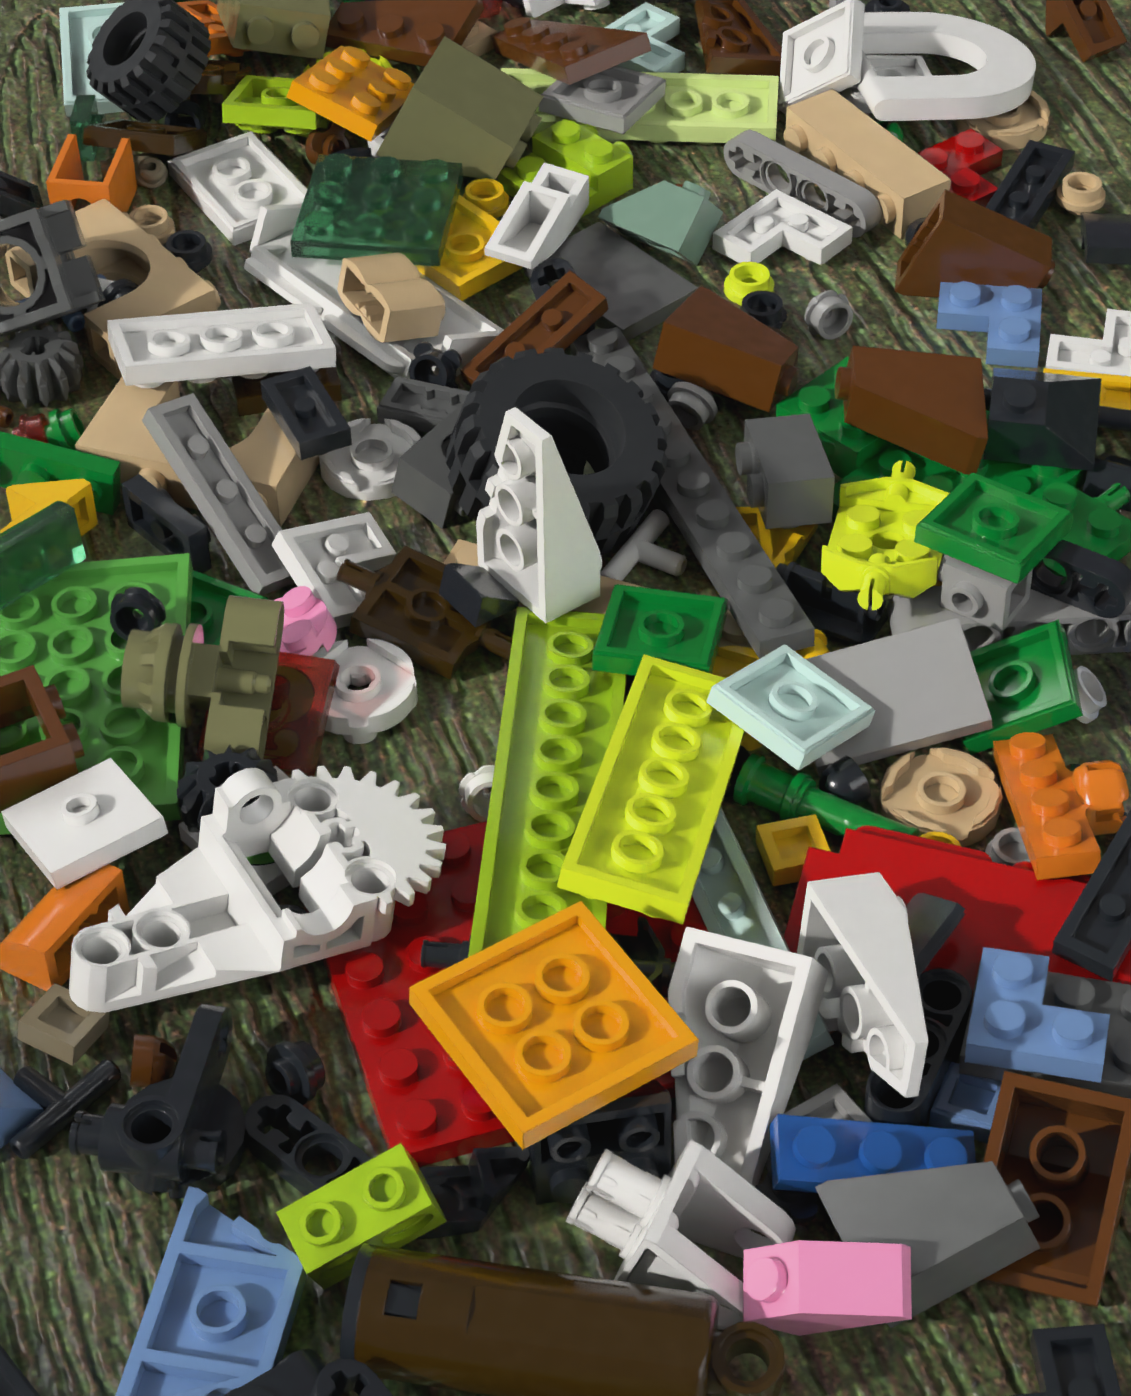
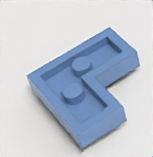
[936,281,1042,368]
[965,947,1110,1083]

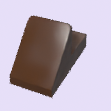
[1045,0,1127,63]

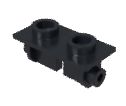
[776,561,888,645]

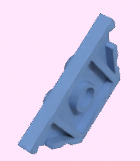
[115,1186,307,1396]

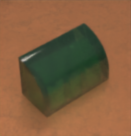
[0,501,86,610]

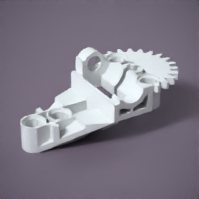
[69,766,446,1013]

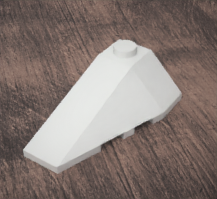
[797,872,928,1098]
[668,927,829,1187]

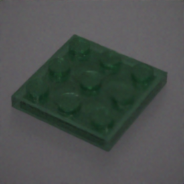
[290,153,463,267]

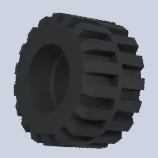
[86,0,211,122]

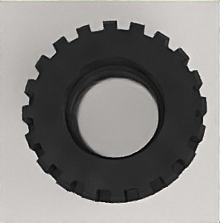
[446,347,667,556]

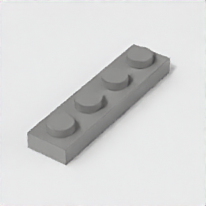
[142,393,295,596]

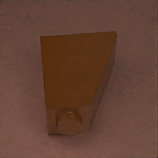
[895,189,1055,298]
[652,286,800,412]
[835,345,988,475]

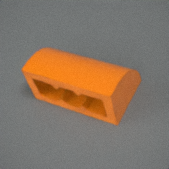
[0,864,130,992]

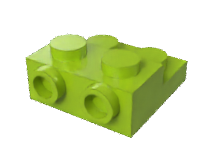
[222,75,330,137]
[498,118,633,218]

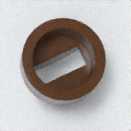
[130,1034,177,1088]

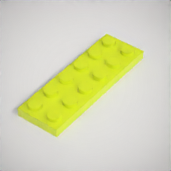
[557,654,745,925]

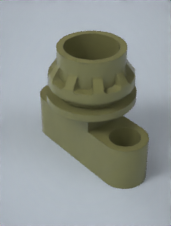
[121,595,285,759]

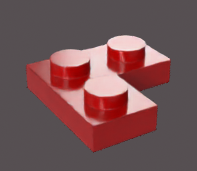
[917,128,1003,207]

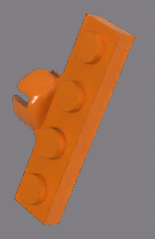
[993,732,1129,880]

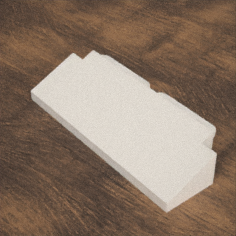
[244,203,503,378]

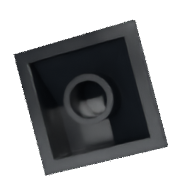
[983,367,1102,471]

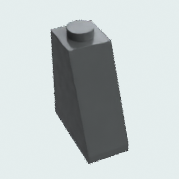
[815,1161,1040,1329]

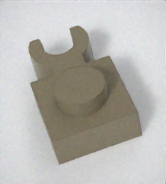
[17,983,110,1066]

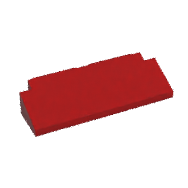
[784,825,1131,1006]

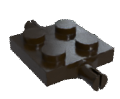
[336,545,513,680]

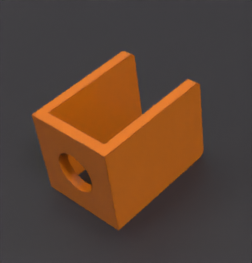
[46,134,137,213]

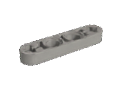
[723,130,882,238]

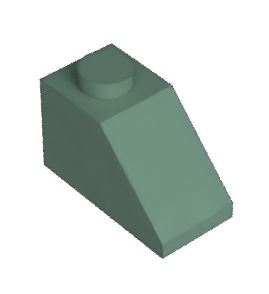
[598,180,723,266]

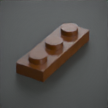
[460,270,609,387]

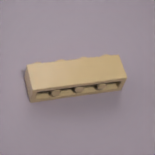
[784,89,951,239]

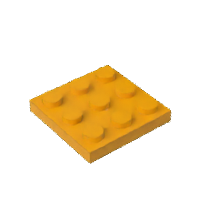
[409,901,699,1150]

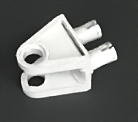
[566,1139,796,1330]

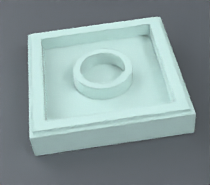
[707,644,876,771]

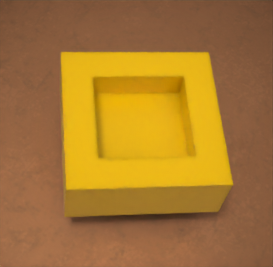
[756,814,831,887]

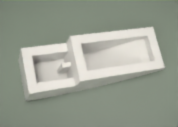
[484,163,589,269]

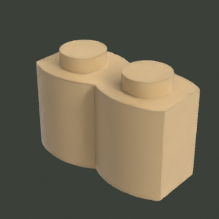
[337,253,445,343]

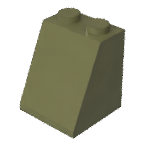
[217,0,331,59]
[376,36,544,180]

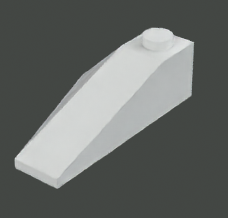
[476,407,602,623]

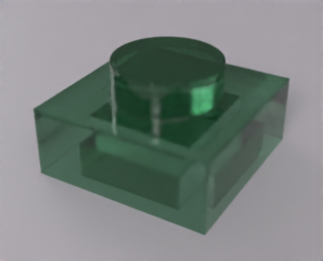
[69,95,107,161]

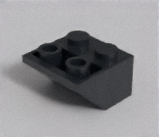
[528,1079,672,1205]

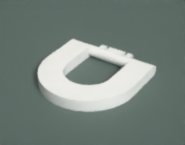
[849,12,1036,121]

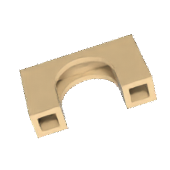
[5,198,221,379]
[75,377,320,527]

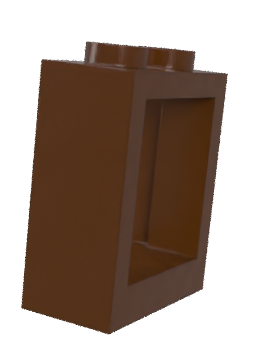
[0,665,85,813]

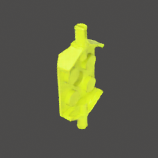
[821,460,950,610]

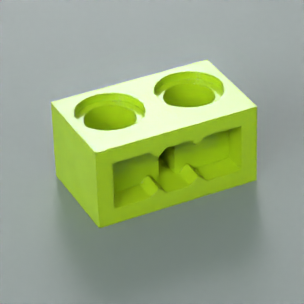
[276,1143,447,1290]

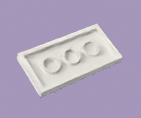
[107,303,336,388]

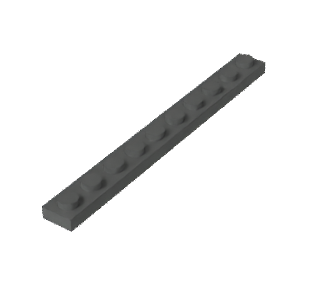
[570,327,815,659]

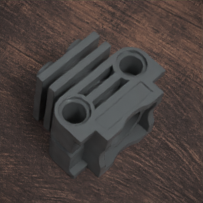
[0,200,106,338]

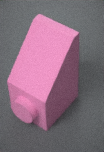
[743,1240,912,1336]

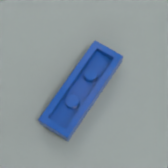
[769,1114,976,1193]

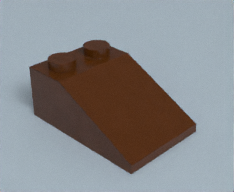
[982,1071,1131,1308]

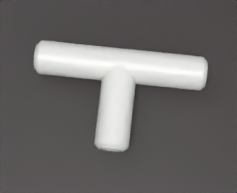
[600,509,687,581]

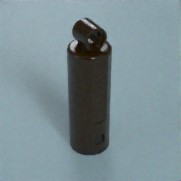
[340,1243,785,1396]

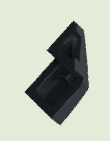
[415,1146,530,1240]

